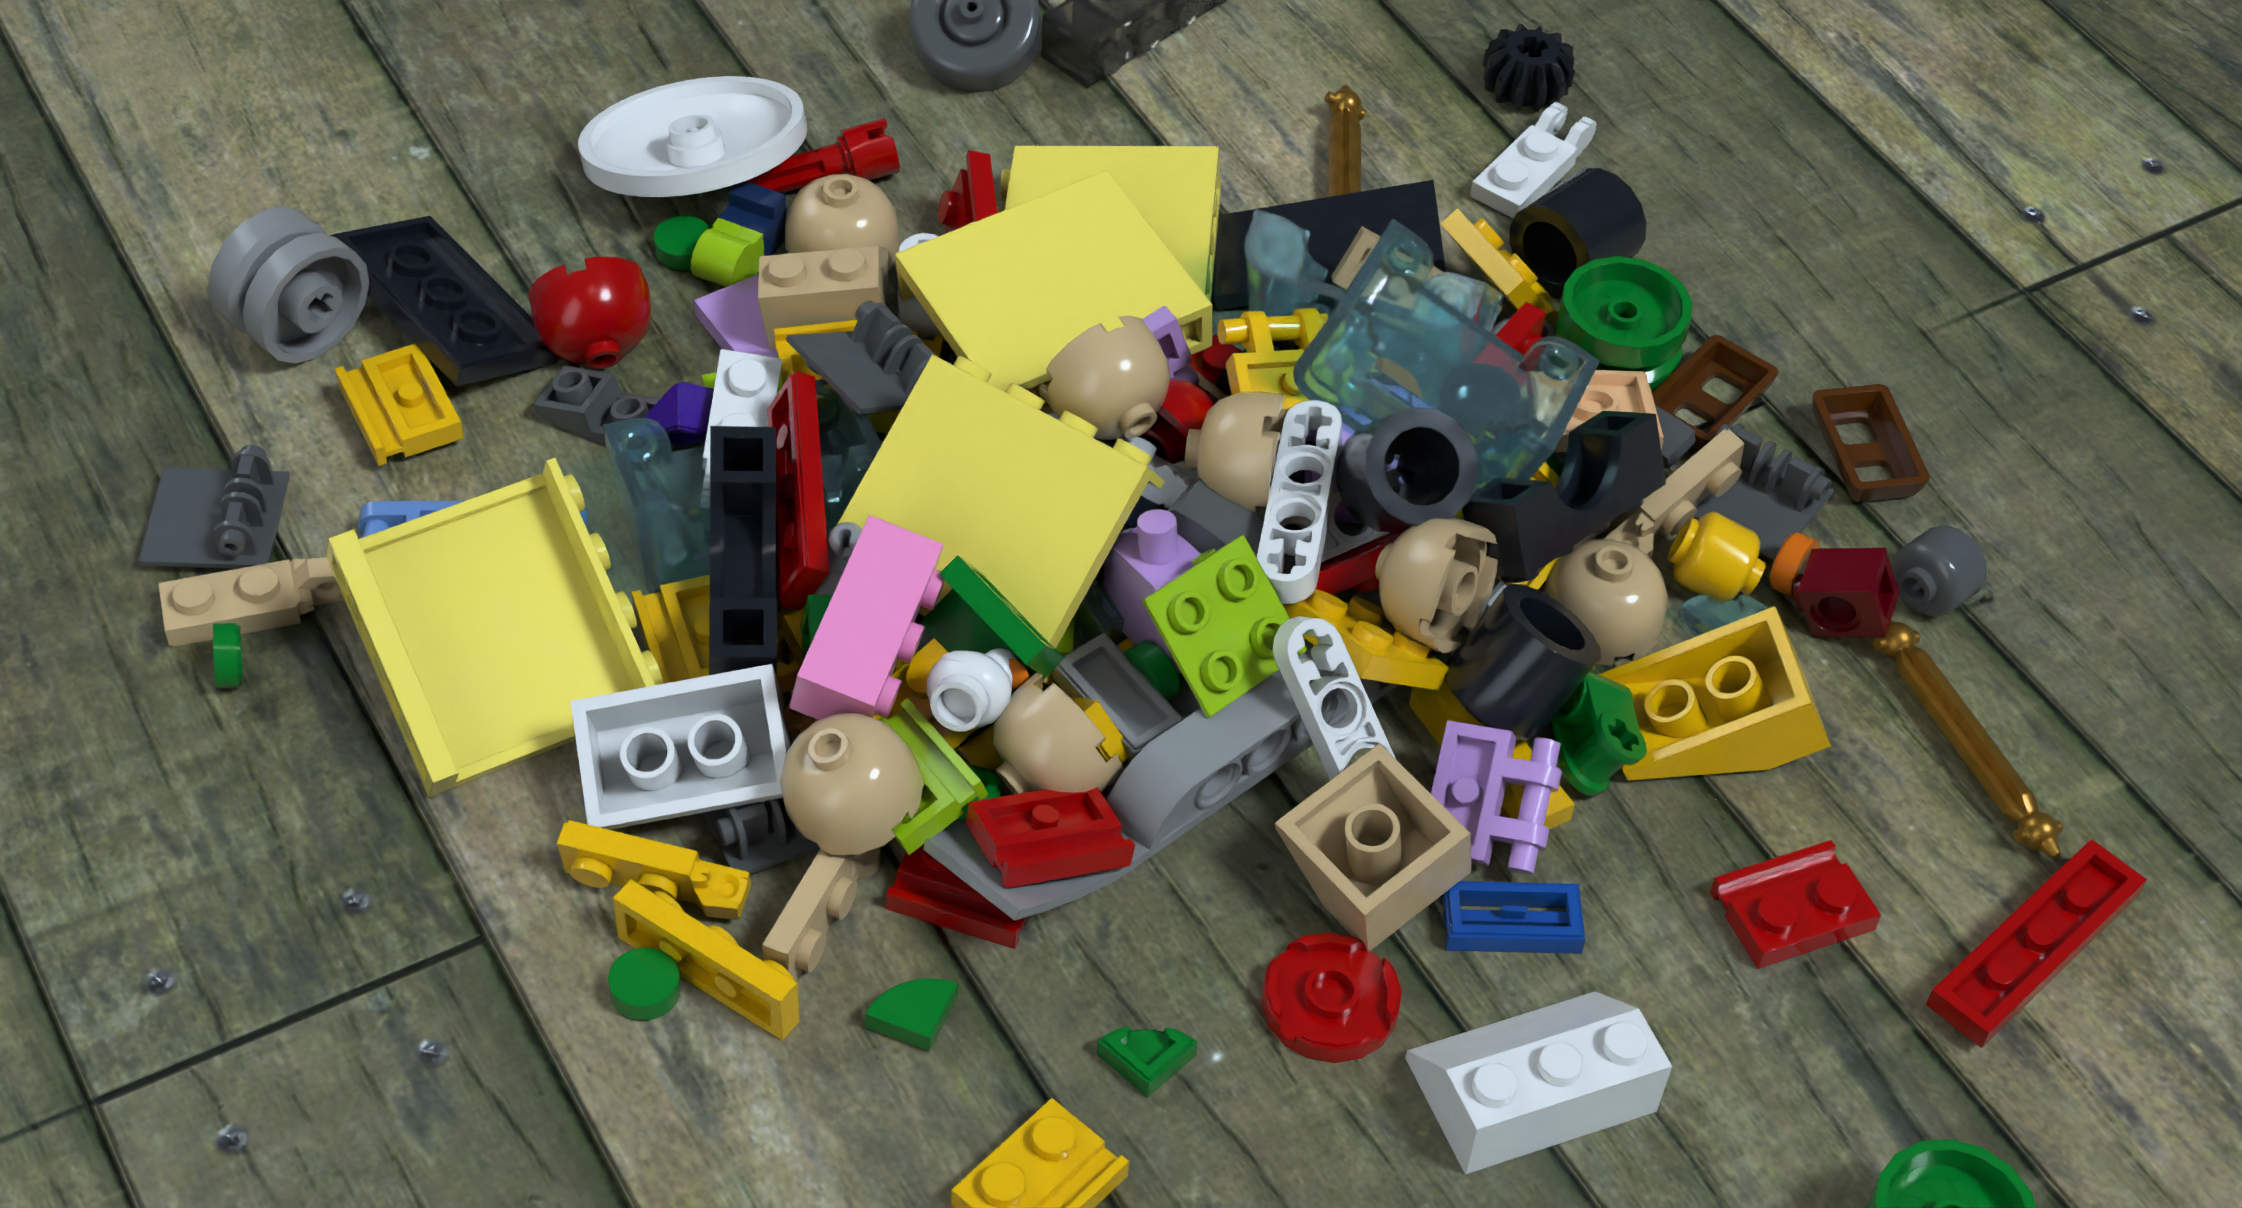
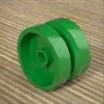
[1550,256,1692,393]
[1865,1139,2037,1208]

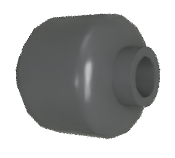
[1891,525,1986,617]

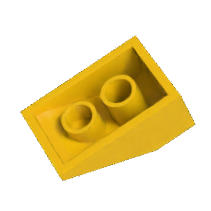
[1598,606,1831,781]

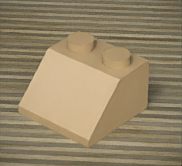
[758,245,888,350]
[1275,743,1472,951]

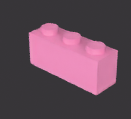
[789,515,945,720]

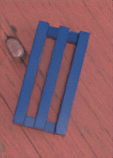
[1441,881,1585,954]

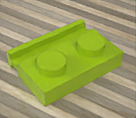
[879,698,989,855]

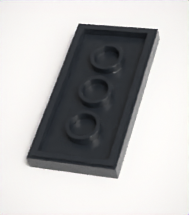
[1212,180,1447,311]
[330,216,558,387]

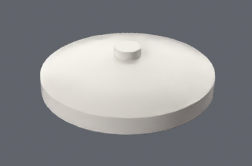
[578,76,807,197]

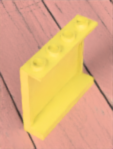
[997,146,1221,302]
[895,170,1212,414]
[837,354,1165,685]
[326,458,663,797]

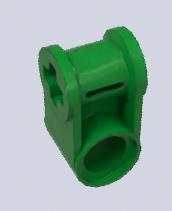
[1551,672,1647,796]

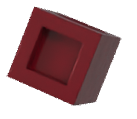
[1794,547,1899,637]

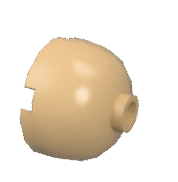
[785,174,899,270]
[1039,315,1171,440]
[1185,391,1286,519]
[1375,518,1498,653]
[1542,539,1668,665]
[993,672,1124,795]
[780,713,924,855]

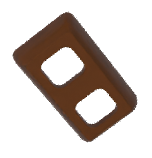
[1652,335,1778,453]
[1812,384,1930,503]

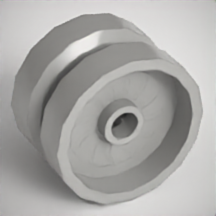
[208,206,370,364]

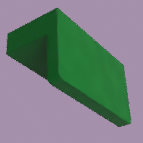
[922,555,1064,695]

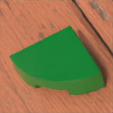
[865,978,958,1051]
[1097,1027,1198,1098]

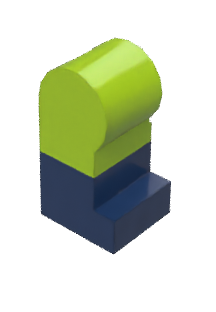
[691,181,786,287]

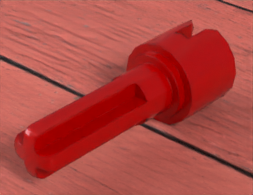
[746,118,900,193]

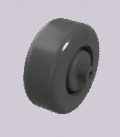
[909,0,1042,92]

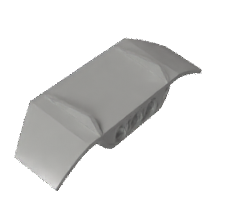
[923,578,1504,920]

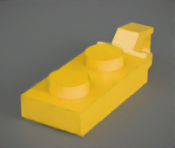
[556,820,751,920]

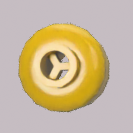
[1667,512,1766,604]

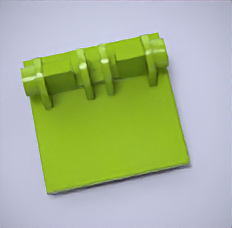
[1141,534,1307,718]

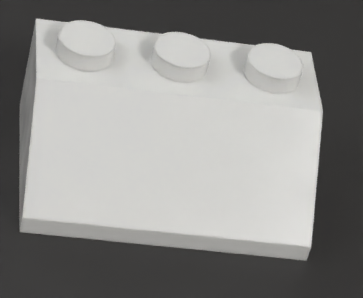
[571,664,791,830]
[1405,991,1672,1175]

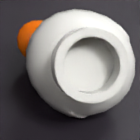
[926,648,1029,732]

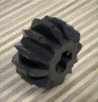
[1483,23,1575,113]

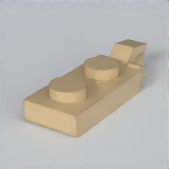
[1604,429,1745,559]
[158,557,345,647]

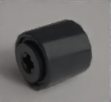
[1509,168,1647,299]
[1336,407,1478,533]
[1445,584,1601,740]

